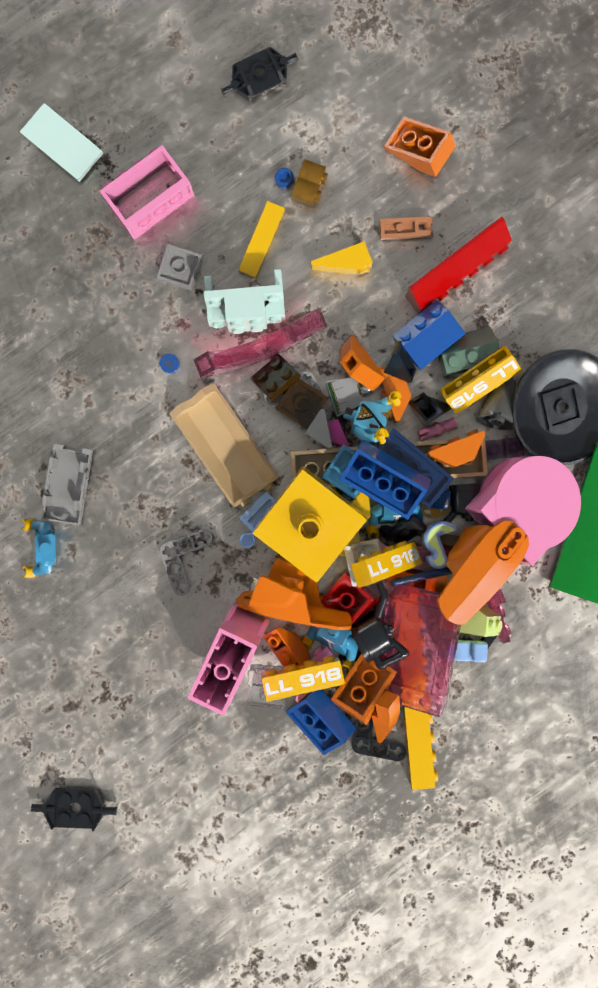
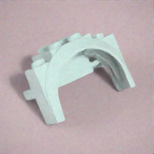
[204,269,285,334]

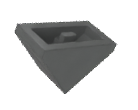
[305,409,332,449]

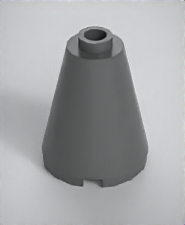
[478,377,516,430]

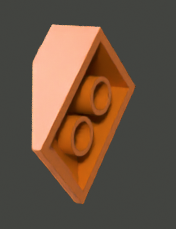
[384,116,456,177]
[331,654,397,725]

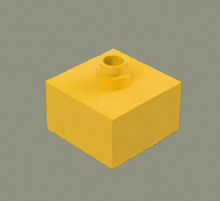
[253,466,367,583]

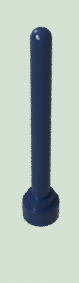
[391,567,452,586]

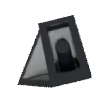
[408,392,452,427]

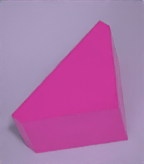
[328,419,348,447]

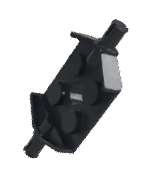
[221,47,299,102]
[31,788,118,831]

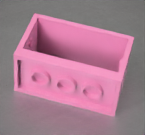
[100,145,194,239]

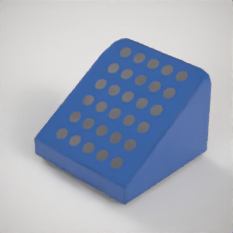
[430,490,451,510]

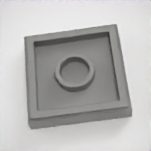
[155,243,204,292]

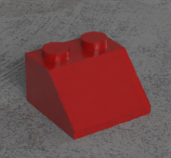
[320,572,379,627]

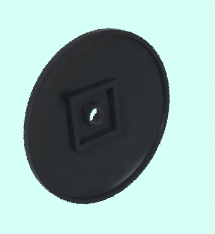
[511,349,598,465]

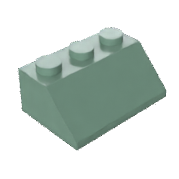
[438,327,500,377]

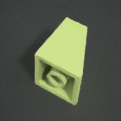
[440,605,502,637]

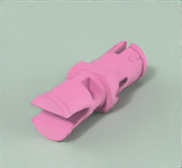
[417,417,458,442]

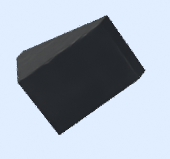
[384,341,416,383]

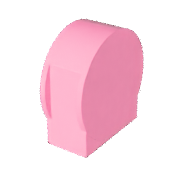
[465,456,581,566]
[188,603,270,716]

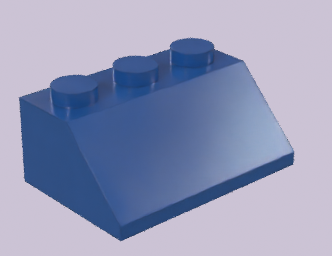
[392,300,465,370]
[286,689,356,755]

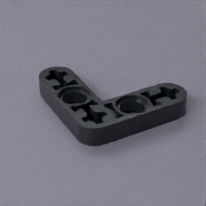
[351,717,407,761]

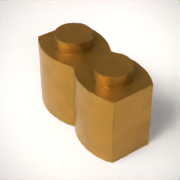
[291,159,328,206]

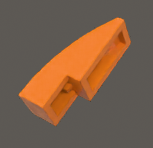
[371,690,400,743]

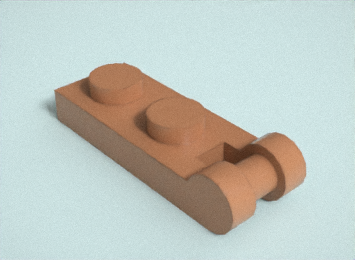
[379,217,434,240]

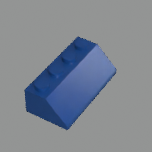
[339,440,431,520]

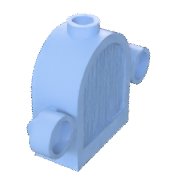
[239,491,276,548]

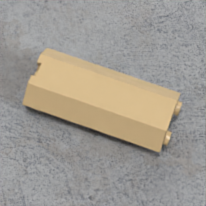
[169,383,279,508]

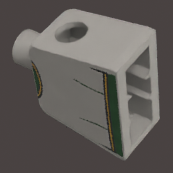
[326,377,373,418]

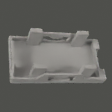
[41,444,93,525]

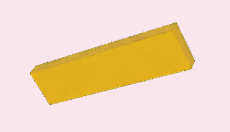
[238,201,285,279]

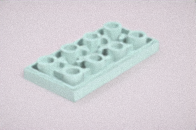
[20,103,103,182]

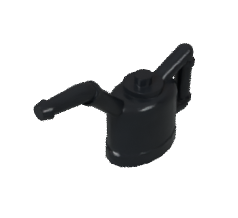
[418,483,482,537]
[350,580,409,670]

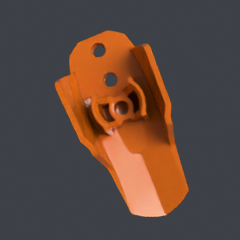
[437,520,529,625]
[236,557,352,630]

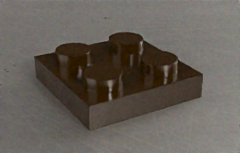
[250,353,301,402]
[275,379,329,430]

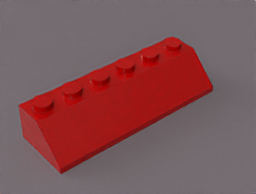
[405,217,512,314]

